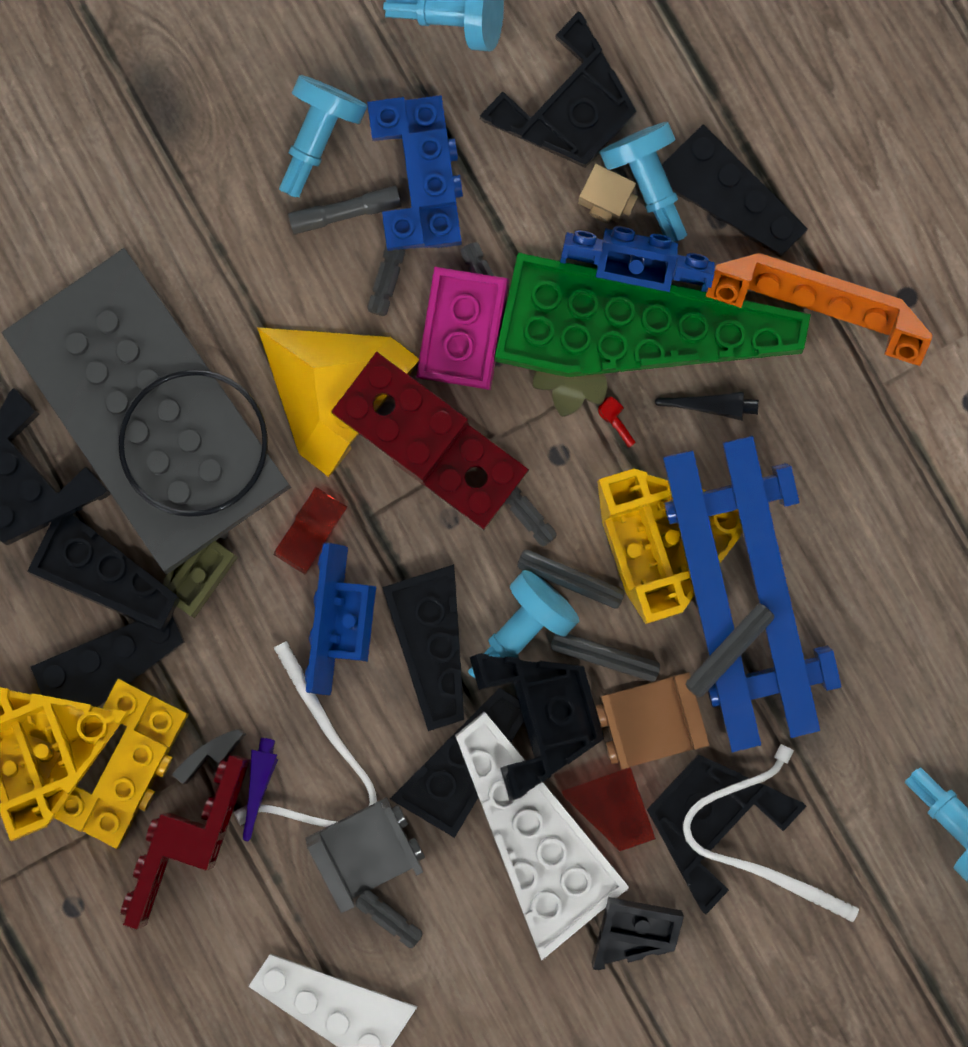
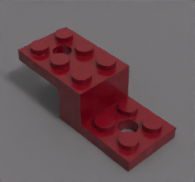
[331,351,529,530]
[120,755,250,930]

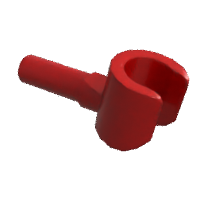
[598,397,636,448]

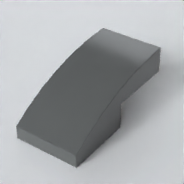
[172,729,246,784]

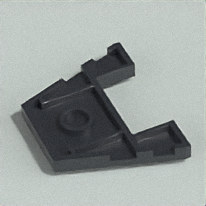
[480,11,636,168]
[0,388,111,546]
[470,653,604,801]
[646,754,807,915]

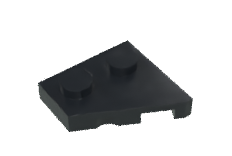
[592,897,684,970]

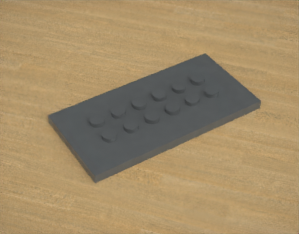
[1,248,291,574]

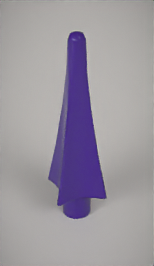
[242,738,278,841]

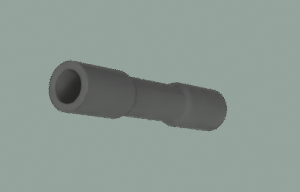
[288,185,402,235]

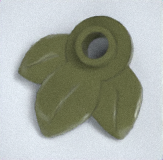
[532,371,608,417]

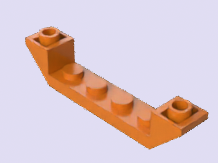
[706,253,933,366]

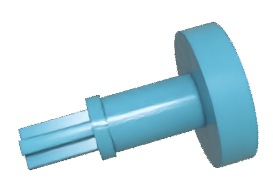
[383,0,504,51]
[279,75,368,197]
[599,122,687,242]
[468,570,579,678]
[905,767,968,883]

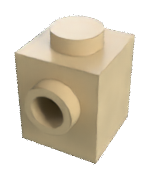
[578,164,639,223]

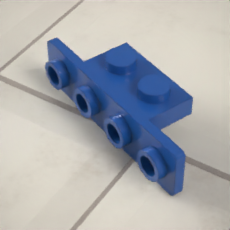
[305,542,376,695]

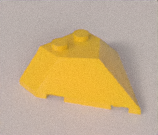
[257,327,419,477]
[597,469,743,624]
[0,687,128,842]

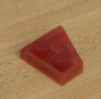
[562,767,656,851]

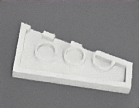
[248,954,417,1047]

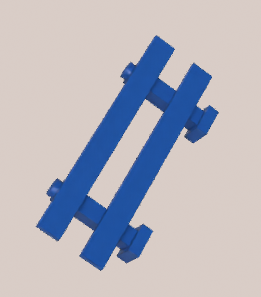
[663,436,842,752]

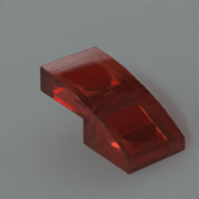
[274,487,347,575]

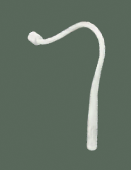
[233,641,377,827]
[683,744,859,922]

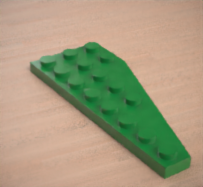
[494,253,811,377]

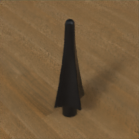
[655,392,759,421]

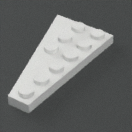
[455,711,630,960]

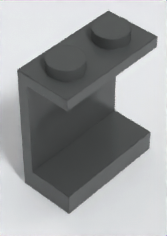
[306,797,425,913]

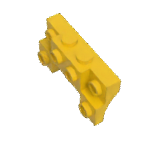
[54,679,189,849]

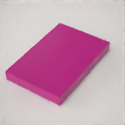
[416,267,509,390]

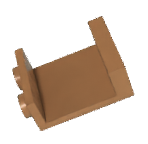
[595,672,710,770]

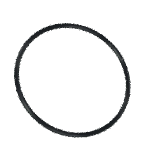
[119,370,268,517]

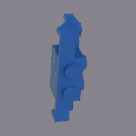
[367,95,463,251]
[560,226,715,292]

